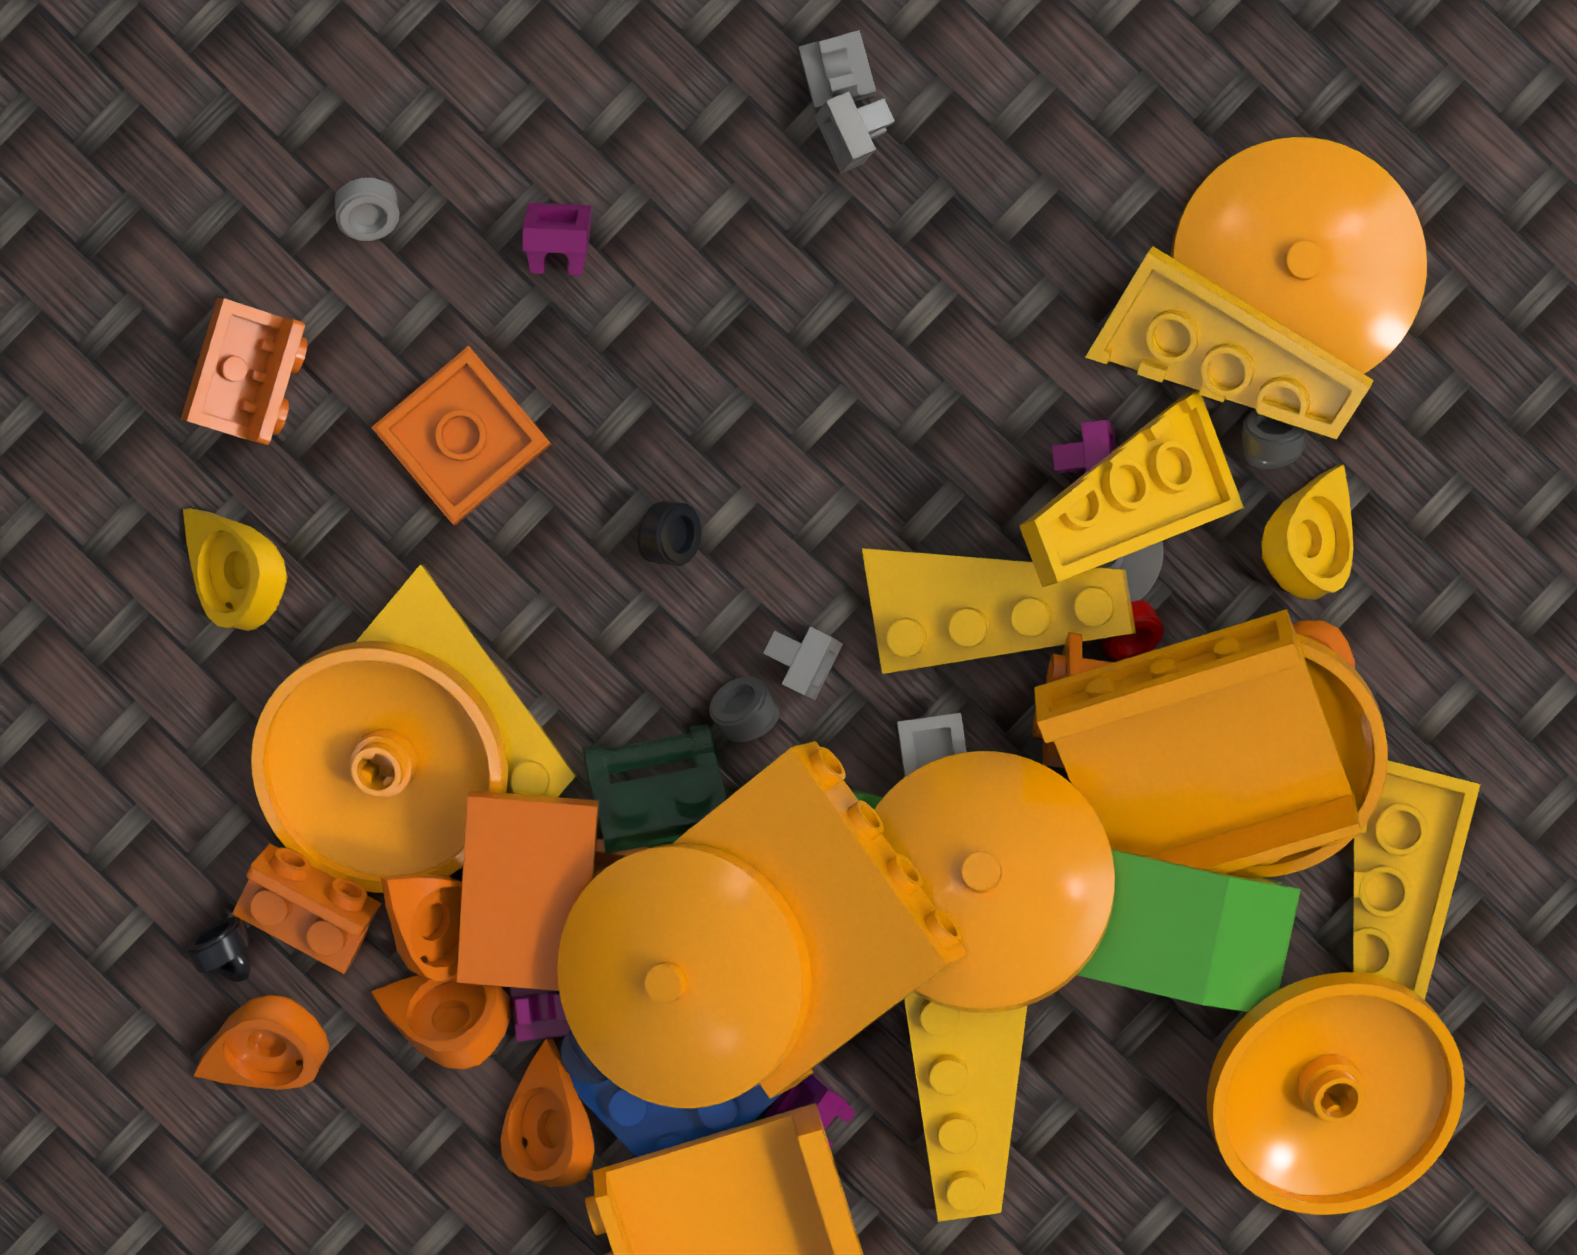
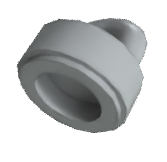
[334,178,400,241]

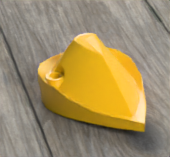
[1261,464,1354,601]
[183,508,288,631]

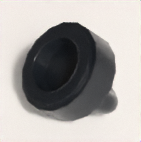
[637,501,702,566]
[186,917,253,982]

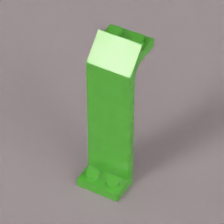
[851,789,1301,1012]

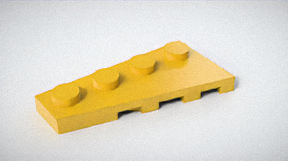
[1085,246,1374,440]
[1019,390,1244,588]
[862,548,1136,674]
[356,564,577,797]
[1353,761,1481,1000]
[904,992,1027,1222]

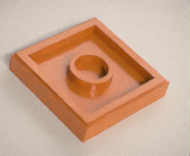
[371,346,552,525]

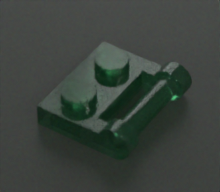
[582,723,727,854]

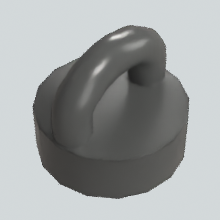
[1242,409,1307,470]
[709,677,780,743]

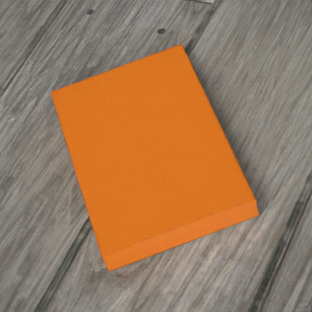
[457,790,599,991]

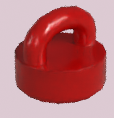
[1098,599,1164,661]

